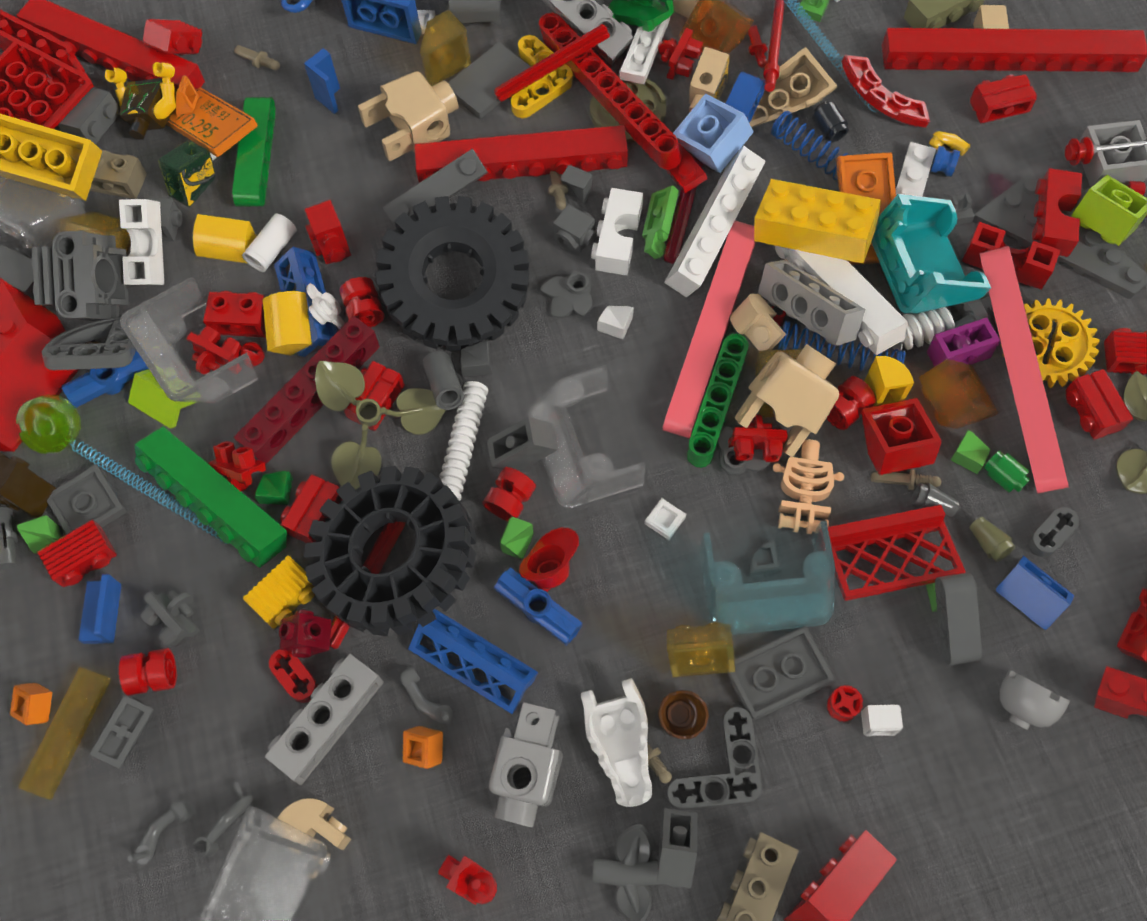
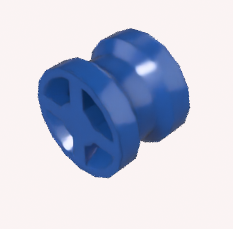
[930,146,960,177]

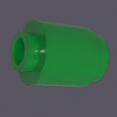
[983,450,1031,493]

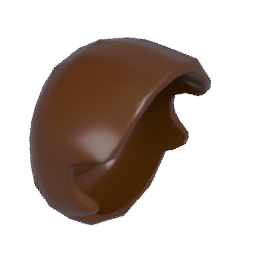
[658,690,709,739]

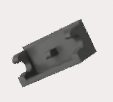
[89,695,154,769]

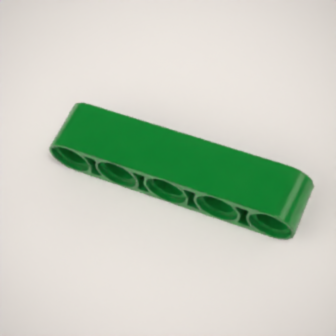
[232,97,276,207]
[687,334,749,468]

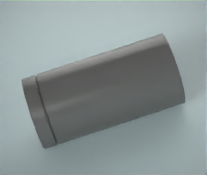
[423,351,464,410]

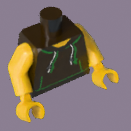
[105,62,177,140]

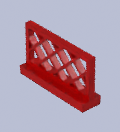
[820,505,966,601]

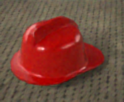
[519,527,579,592]

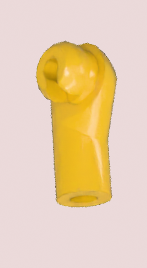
[929,131,970,156]

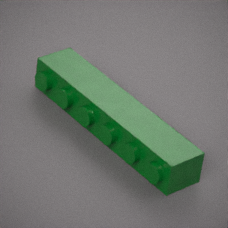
[134,426,287,568]

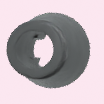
[910,483,959,517]

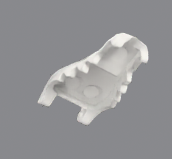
[581,678,652,807]

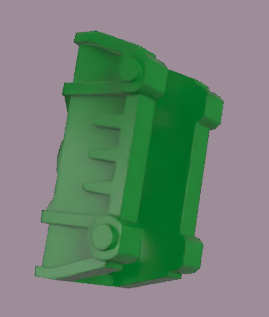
[608,0,674,32]

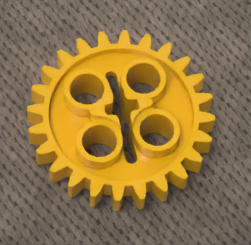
[1000,298,1100,388]

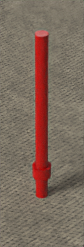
[763,0,785,92]

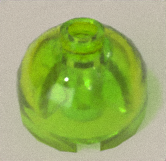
[16,394,81,454]

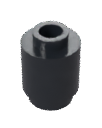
[812,102,849,142]

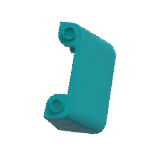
[871,194,991,314]

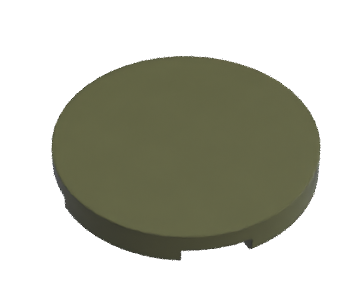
[590,75,666,142]

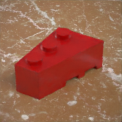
[784,830,897,921]

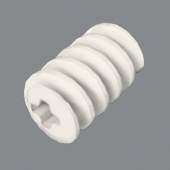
[892,307,955,353]

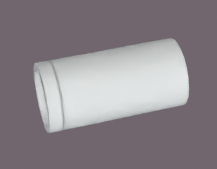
[242,213,297,272]

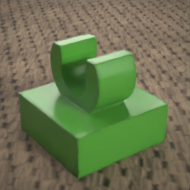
[797,0,829,22]

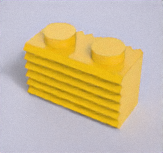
[243,555,315,630]

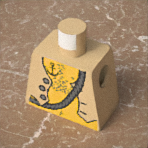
[689,47,729,112]

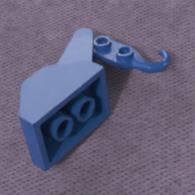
[281,0,422,44]

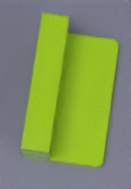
[128,367,198,429]

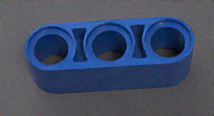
[725,72,765,124]

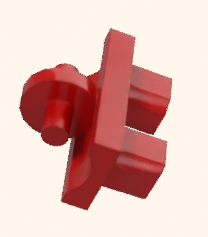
[658,28,703,80]
[186,326,242,375]
[728,414,788,462]
[208,441,266,491]
[438,855,497,905]

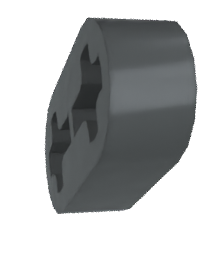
[1028,507,1079,557]

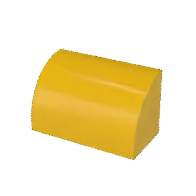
[193,214,257,264]
[263,291,312,356]
[864,356,914,407]

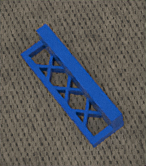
[274,246,337,357]
[408,609,538,714]

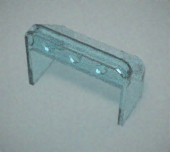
[699,521,835,635]

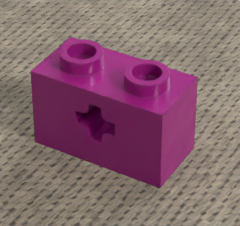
[927,317,1000,375]

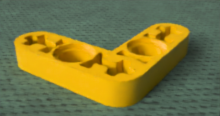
[511,35,573,118]

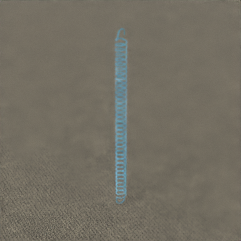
[784,0,879,112]
[68,437,227,544]

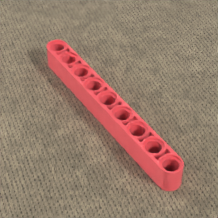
[662,221,756,439]
[980,246,1069,494]

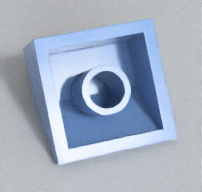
[673,93,753,173]

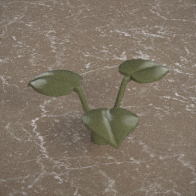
[315,361,446,490]
[1116,371,1147,494]

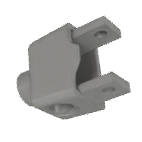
[489,702,563,828]

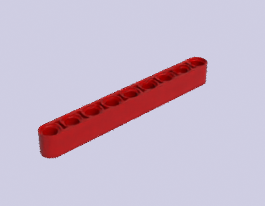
[539,12,681,170]

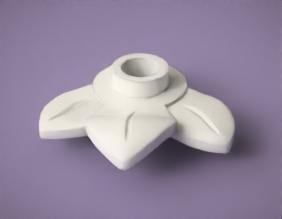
[306,283,346,329]

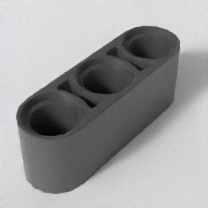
[935,573,982,666]

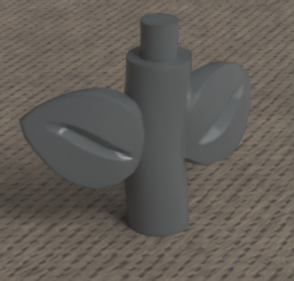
[593,824,660,921]

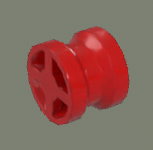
[827,685,863,722]

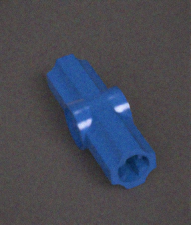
[62,346,153,409]
[494,568,583,646]

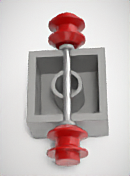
[1064,120,1147,187]

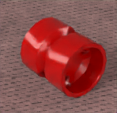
[339,277,385,328]
[826,376,876,430]
[482,467,536,522]
[119,648,177,696]

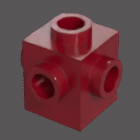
[279,610,332,658]

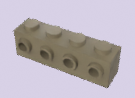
[89,150,147,199]
[717,832,799,921]

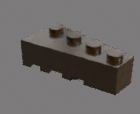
[0,453,57,518]

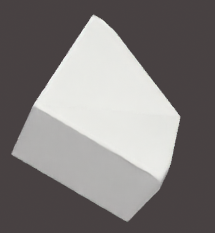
[597,306,633,339]
[861,705,903,736]

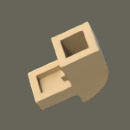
[730,294,786,355]
[268,799,351,853]

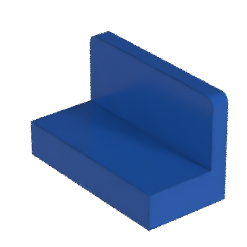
[304,48,340,114]
[996,556,1075,630]
[78,574,122,644]

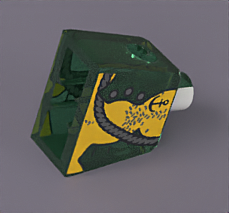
[158,141,217,207]

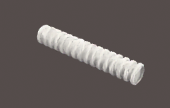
[439,381,488,501]

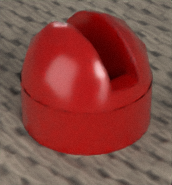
[240,342,265,366]

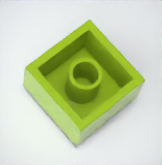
[1071,174,1147,246]

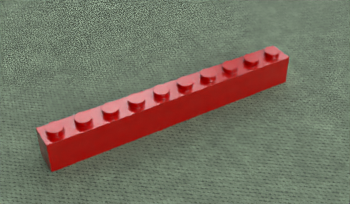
[882,28,1147,72]

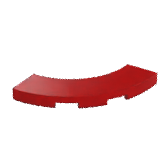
[841,55,930,128]

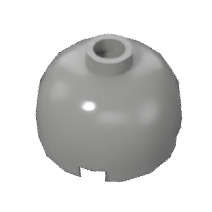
[1000,669,1070,730]

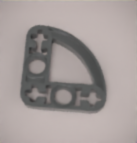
[42,317,142,370]

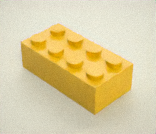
[0,114,102,201]
[754,179,881,264]

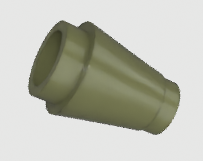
[969,517,1015,562]

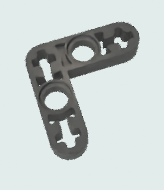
[667,707,762,811]

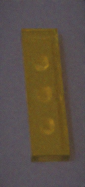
[18,667,111,800]

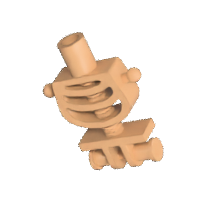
[772,439,844,534]

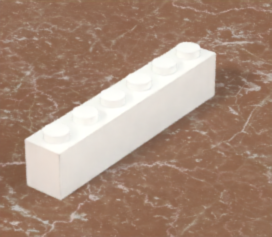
[664,146,766,297]
[775,246,908,355]

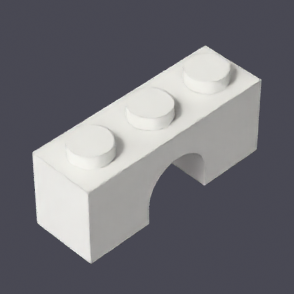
[591,188,643,276]
[119,199,164,285]

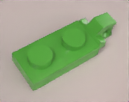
[642,185,679,259]

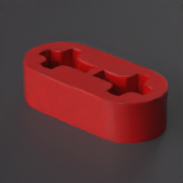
[269,649,318,703]

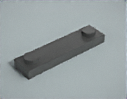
[383,148,488,227]

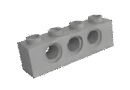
[542,0,633,65]
[758,260,866,345]
[265,653,384,785]

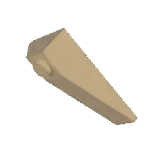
[750,47,837,128]

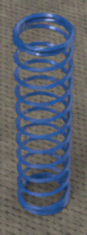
[771,111,848,180]
[777,321,906,372]

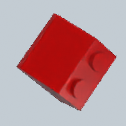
[861,398,942,475]

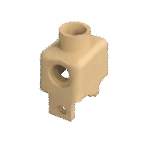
[358,71,459,162]
[734,344,839,458]

